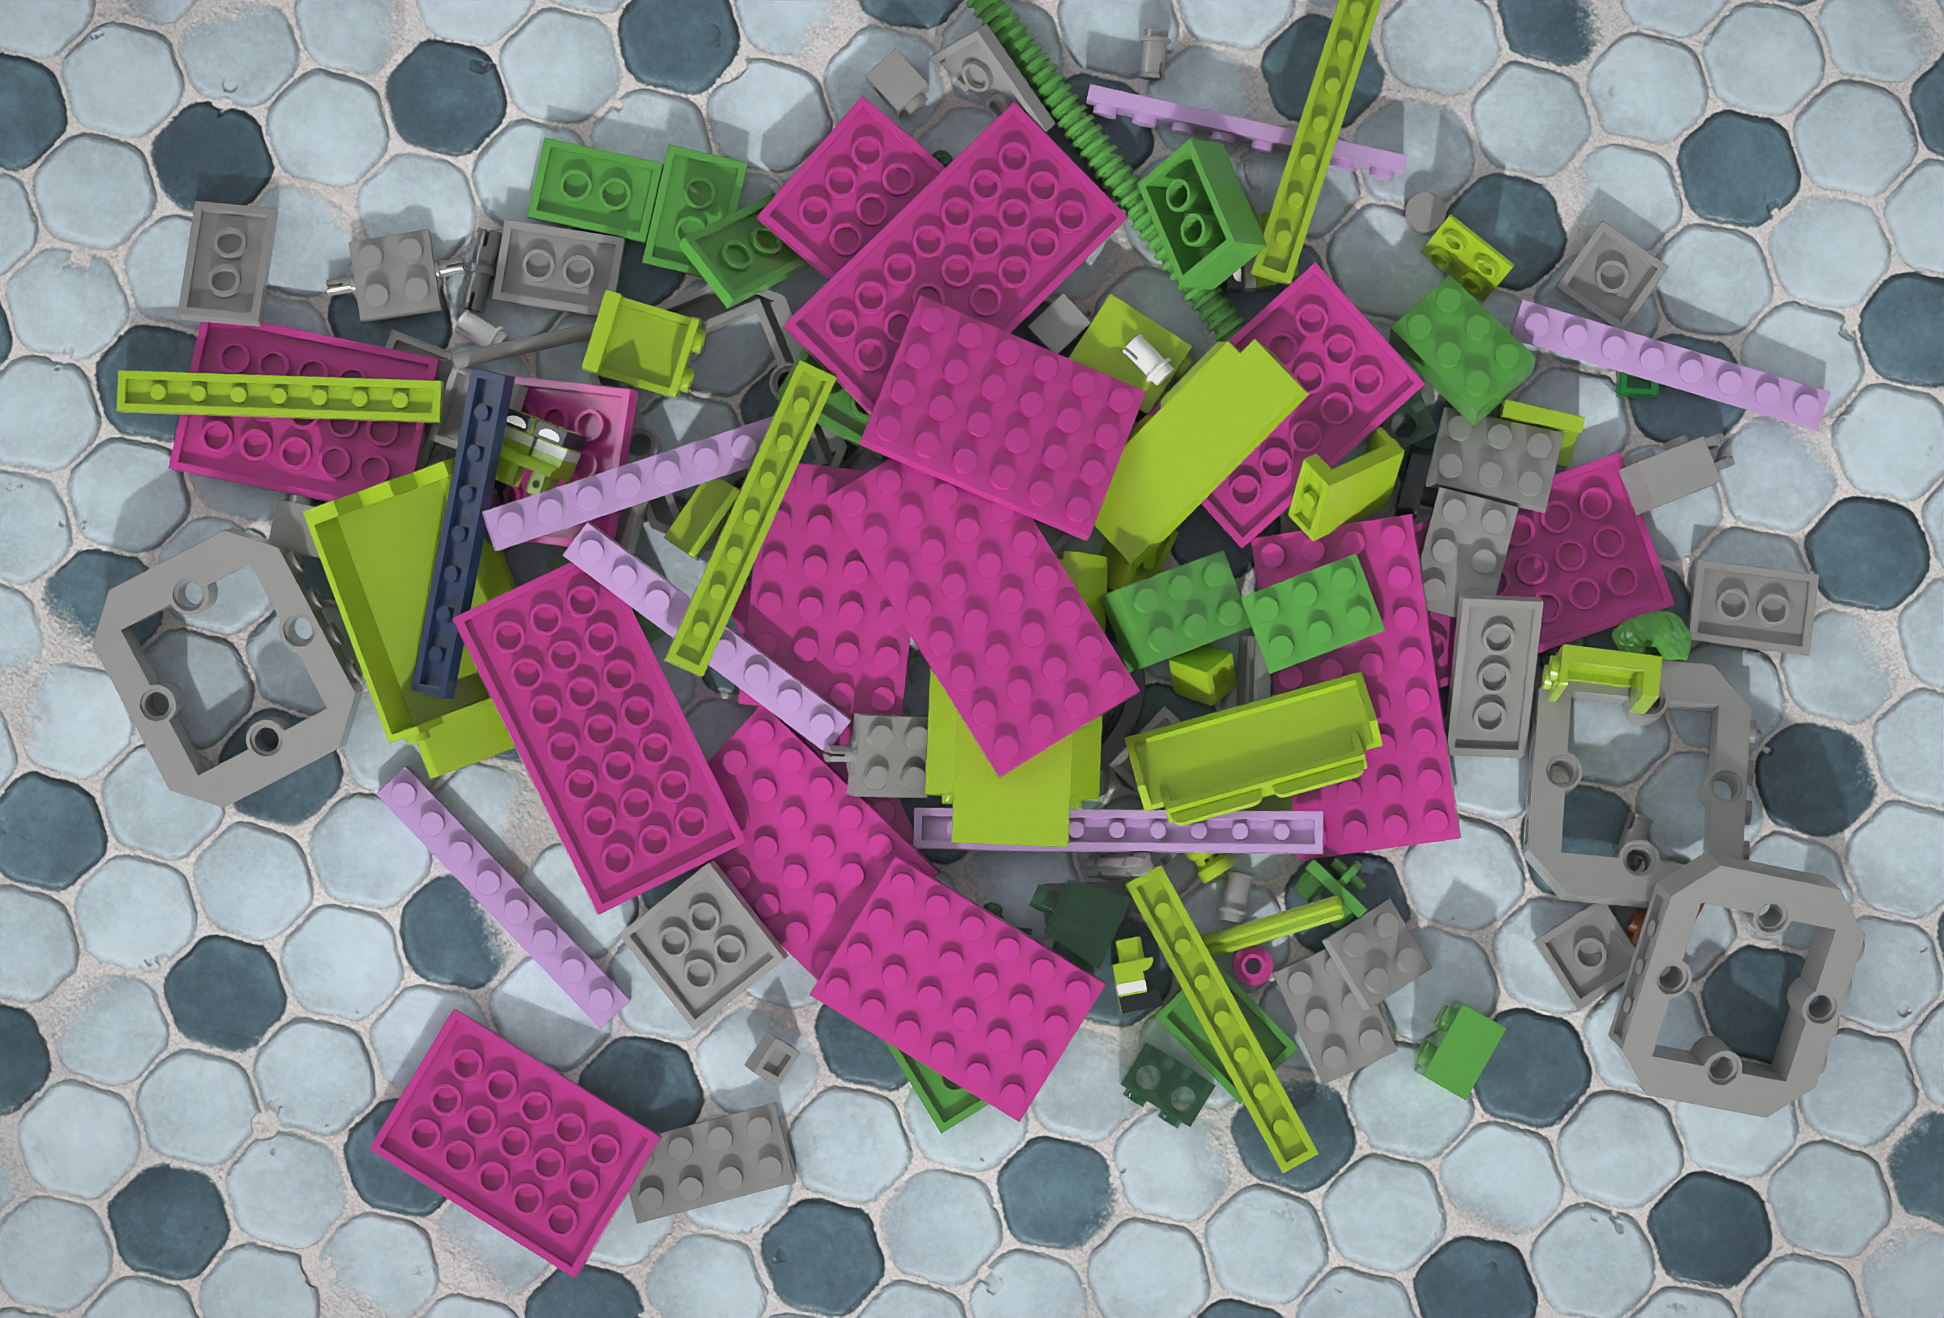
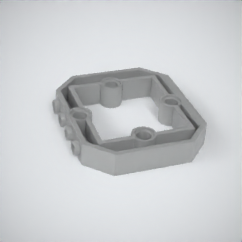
[589,284,848,552]
[93,528,363,808]
[1522,660,1757,908]
[1608,852,1865,1118]

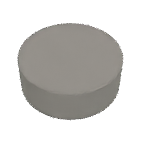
[1404,192,1446,234]

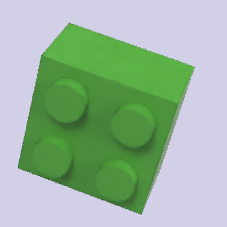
[1413,1000,1507,1100]

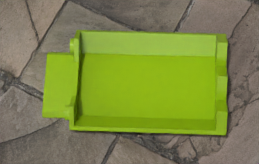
[303,457,516,779]
[925,551,1108,847]

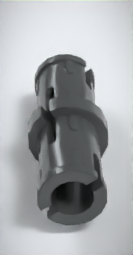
[459,228,502,313]

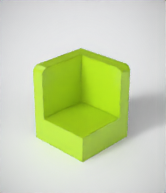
[1169,644,1237,706]

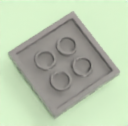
[619,860,789,1030]

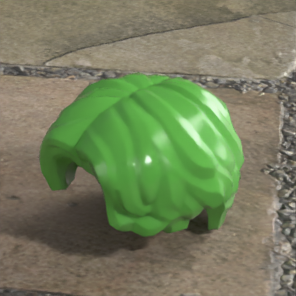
[1611,610,1692,662]

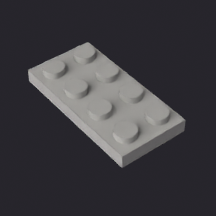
[1445,594,1543,758]
[629,1102,796,1224]

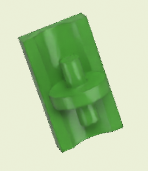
[1293,857,1368,930]

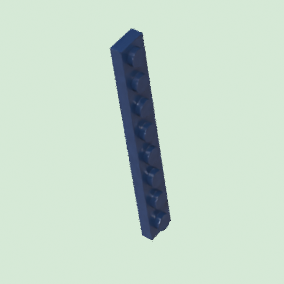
[411,368,515,699]

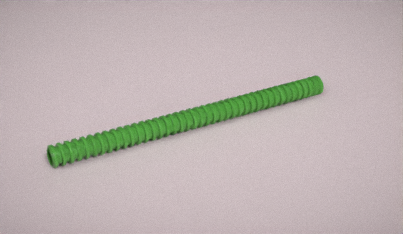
[966,0,1246,343]

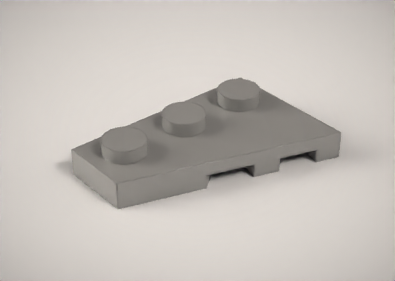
[928,23,1055,132]

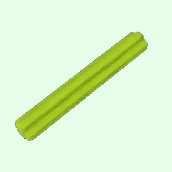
[1200,895,1345,958]

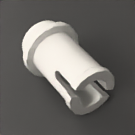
[454,309,509,347]
[1122,333,1174,386]

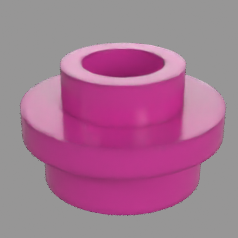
[1232,945,1273,986]

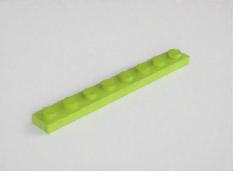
[1251,0,1382,286]
[664,360,837,677]
[116,370,444,423]
[1125,864,1319,1173]

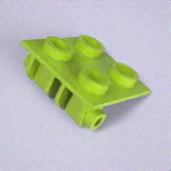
[1421,214,1514,302]

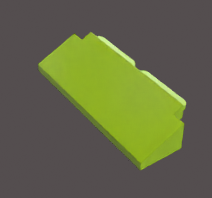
[1094,339,1309,568]
[1124,672,1383,826]

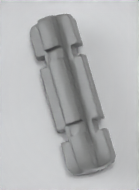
[1083,852,1154,878]

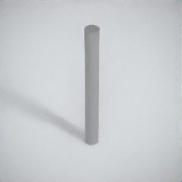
[451,322,595,369]

